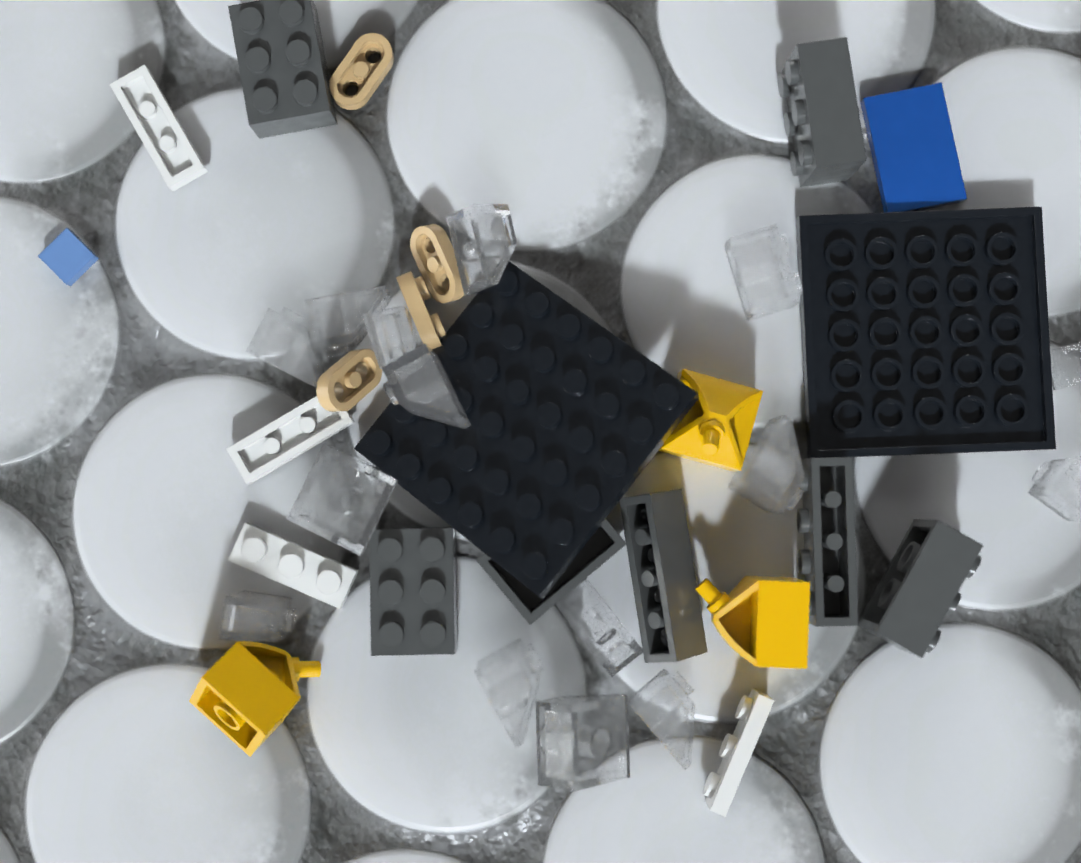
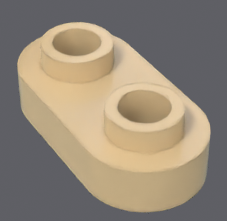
[329,33,394,110]
[410,224,467,303]
[396,271,446,352]
[316,349,382,412]

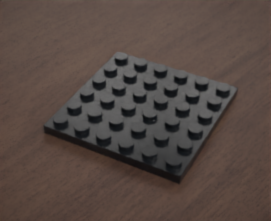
[796,207,1056,458]
[354,259,699,599]

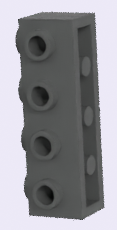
[795,457,858,627]
[619,489,708,663]

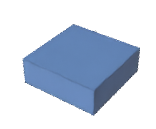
[38,228,99,286]

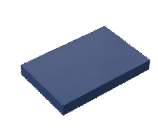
[860,82,967,213]

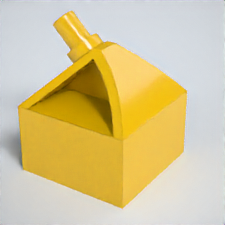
[658,369,763,472]
[695,575,810,669]
[189,641,321,757]

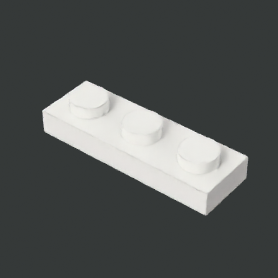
[109,65,208,191]
[226,396,355,484]
[228,522,359,609]
[703,688,775,817]

